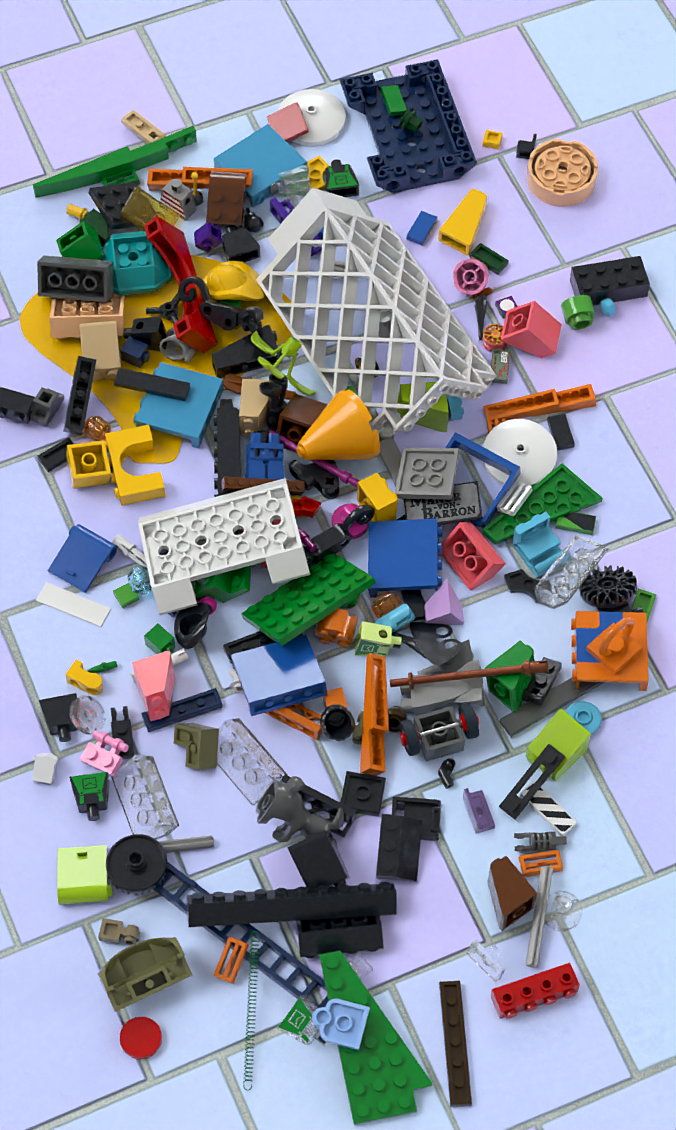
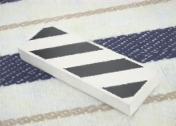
[520,781,577,836]

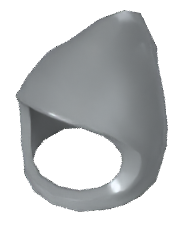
[159,328,196,362]

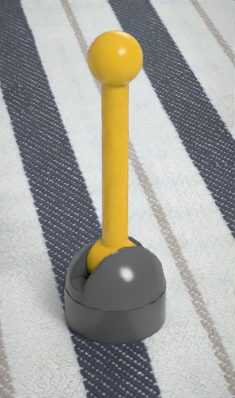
[191,172,203,206]

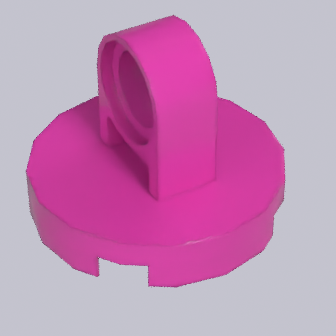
[332,503,369,539]

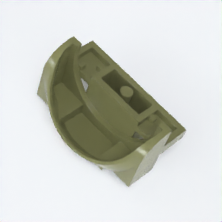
[97,937,192,1012]

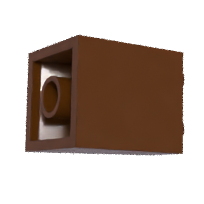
[276,393,328,452]
[487,856,537,931]

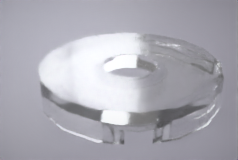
[69,695,105,735]

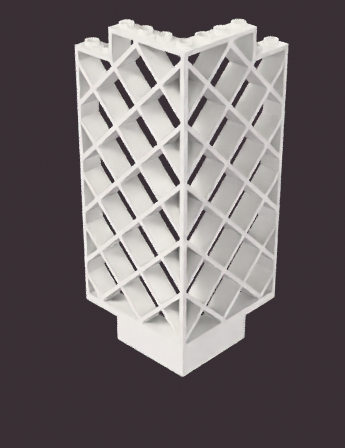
[256,188,496,435]

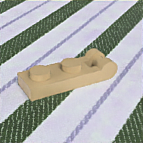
[121,109,166,144]

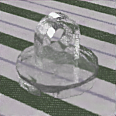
[545,890,583,932]

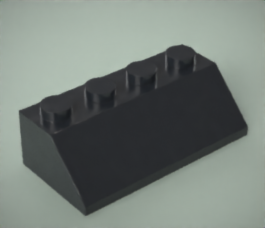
[296,916,384,958]

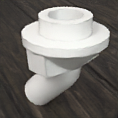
[229,669,244,693]

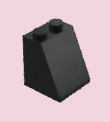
[287,831,350,888]

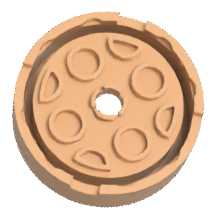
[527,139,598,207]

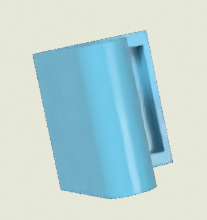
[513,512,570,578]

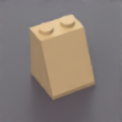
[79,321,121,381]
[239,379,269,438]

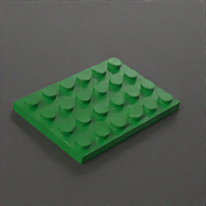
[241,553,376,646]

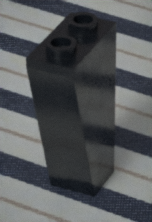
[212,324,282,378]

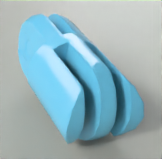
[375,604,415,633]

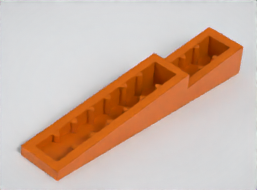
[147,167,253,191]
[483,384,596,422]
[360,653,389,776]

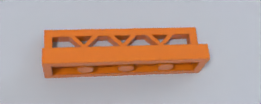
[265,704,322,740]

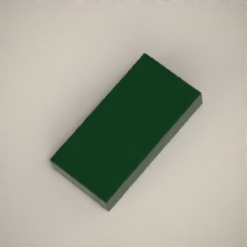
[470,243,509,275]

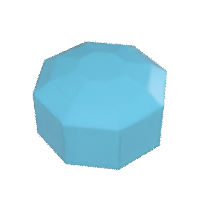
[600,298,616,317]

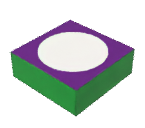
[495,296,518,318]

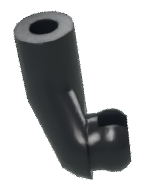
[438,758,456,789]

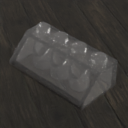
[534,535,609,609]
[217,718,288,806]
[111,755,180,840]

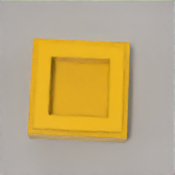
[482,130,503,149]

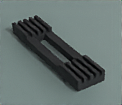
[498,744,565,820]

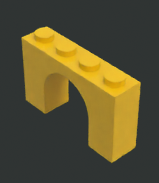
[105,425,166,506]

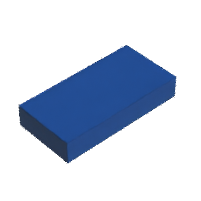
[406,210,437,245]

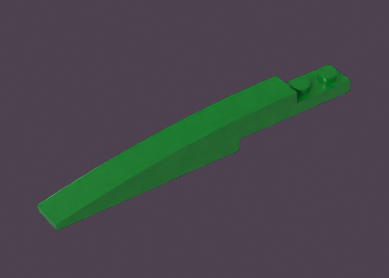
[33,126,197,198]

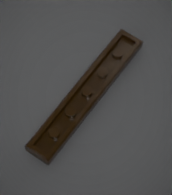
[439,980,472,1107]

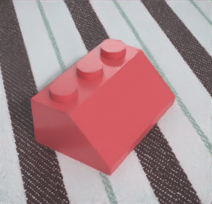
[441,522,506,590]

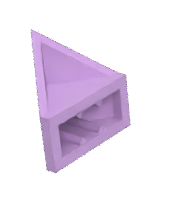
[424,579,464,625]

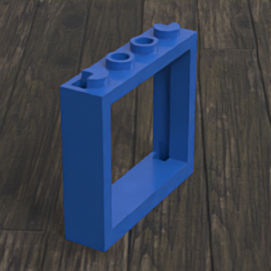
[445,432,521,528]

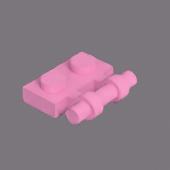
[79,731,129,777]

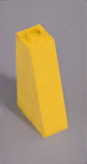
[438,188,487,256]

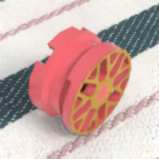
[482,324,507,351]

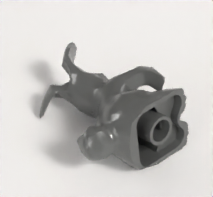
[256,776,344,848]

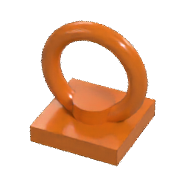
[586,617,643,675]

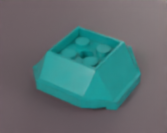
[101,231,172,296]

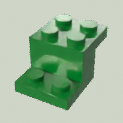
[191,565,251,603]

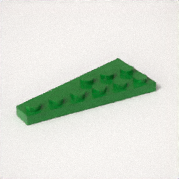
[482,463,603,545]

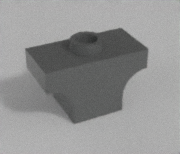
[30,387,65,427]

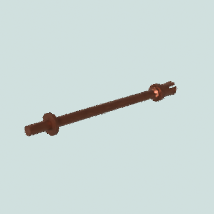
[390,659,549,690]

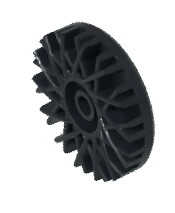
[579,565,637,608]
[106,834,168,896]

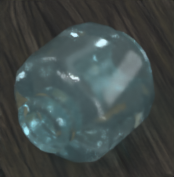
[127,565,152,595]

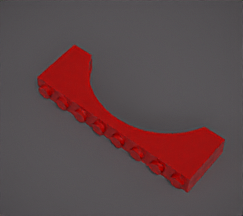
[144,216,218,353]

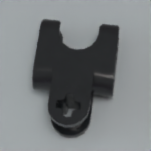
[288,460,340,499]

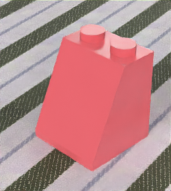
[500,300,562,358]
[132,650,176,721]

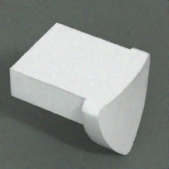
[32,753,58,784]

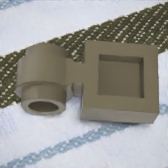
[98,918,140,945]

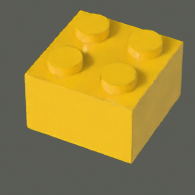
[66,440,111,488]
[357,473,398,522]

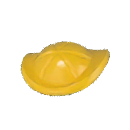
[204,261,266,301]

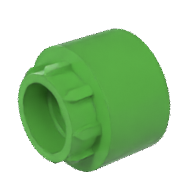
[561,295,595,330]

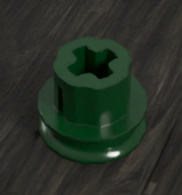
[398,108,423,133]

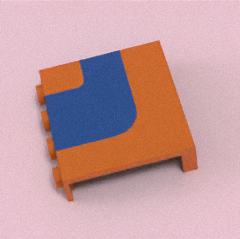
[571,611,649,691]

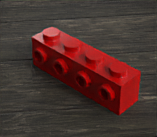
[491,962,580,1019]

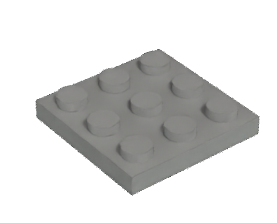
[395,448,460,500]

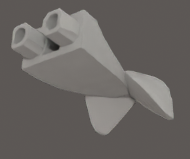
[400,660,485,716]

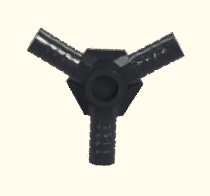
[146,293,181,324]

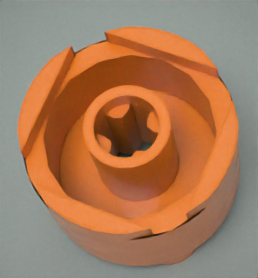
[315,608,358,648]

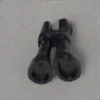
[259,374,288,431]

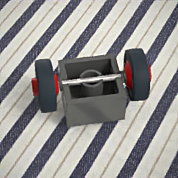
[399,703,479,761]

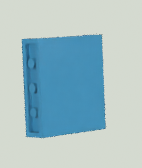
[213,124,307,207]
[133,362,224,448]

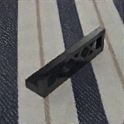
[281,774,356,838]

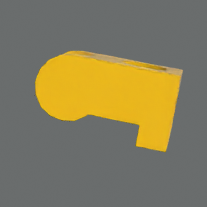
[65,659,103,695]

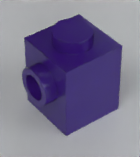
[194,222,222,253]

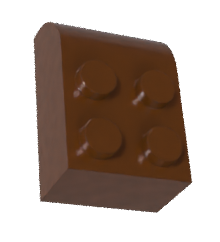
[206,171,247,227]

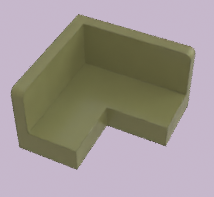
[173,723,219,770]

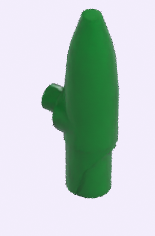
[87,661,118,673]

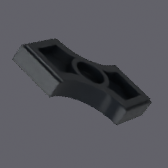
[504,569,554,603]

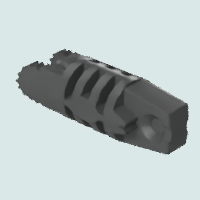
[514,832,567,851]

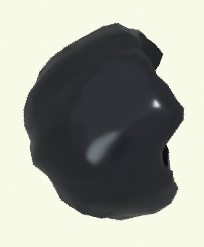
[320,704,356,742]

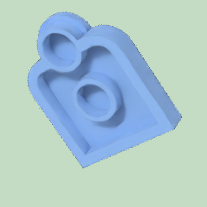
[312,999,370,1050]

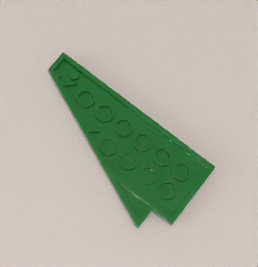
[319,951,432,1125]

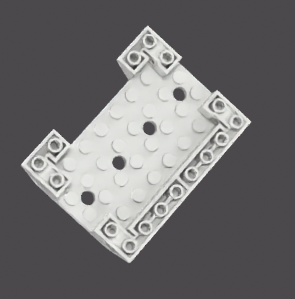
[138,478,310,615]

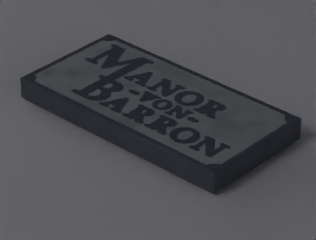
[404,481,483,525]

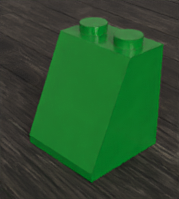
[485,640,535,713]

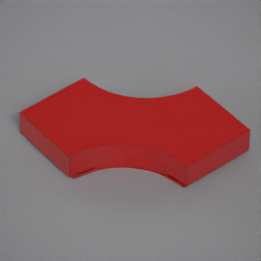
[292,496,322,518]

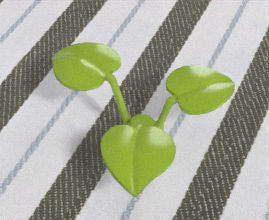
[251,331,317,396]

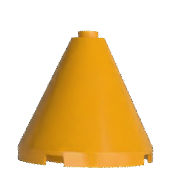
[296,389,380,460]

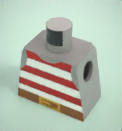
[160,179,197,221]

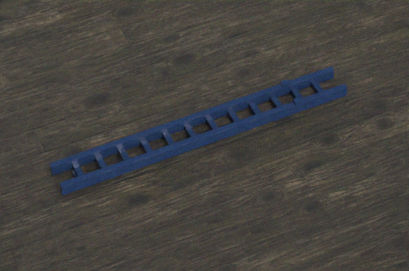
[155,862,328,1011]

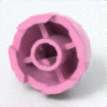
[453,259,489,295]

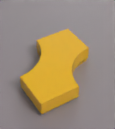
[303,155,329,191]

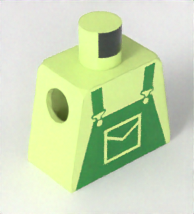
[355,621,402,656]

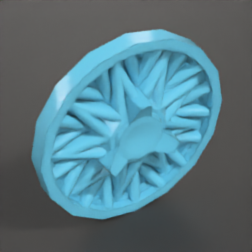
[566,701,602,734]

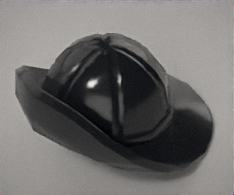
[174,603,211,650]

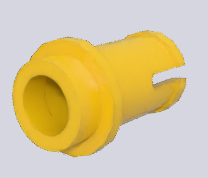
[66,203,89,220]

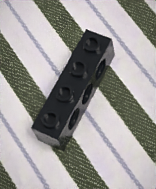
[63,356,96,435]

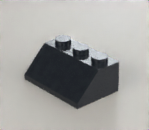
[376,814,423,882]

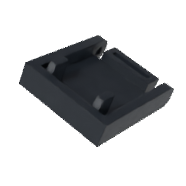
[392,796,441,841]

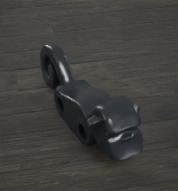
[178,276,264,334]
[303,505,375,568]

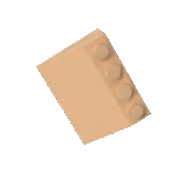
[50,293,125,339]

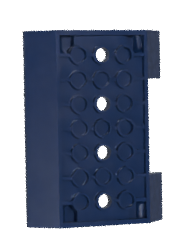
[340,59,477,193]

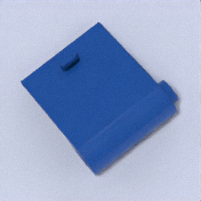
[47,524,118,593]

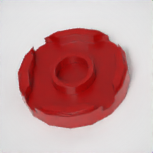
[120,1016,162,1059]

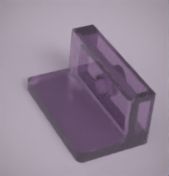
[463,788,495,834]

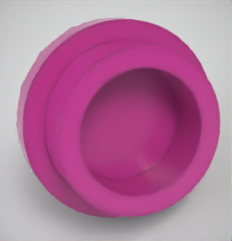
[198,596,217,615]

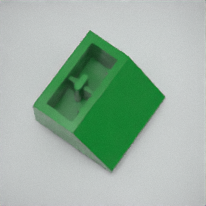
[56,221,105,260]

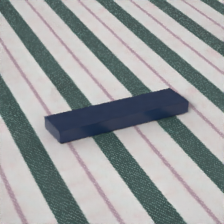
[141,688,223,732]

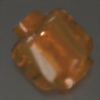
[84,416,111,442]
[371,591,401,618]

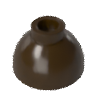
[388,706,408,732]

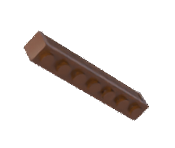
[221,476,305,496]

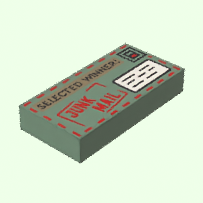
[491,349,511,384]

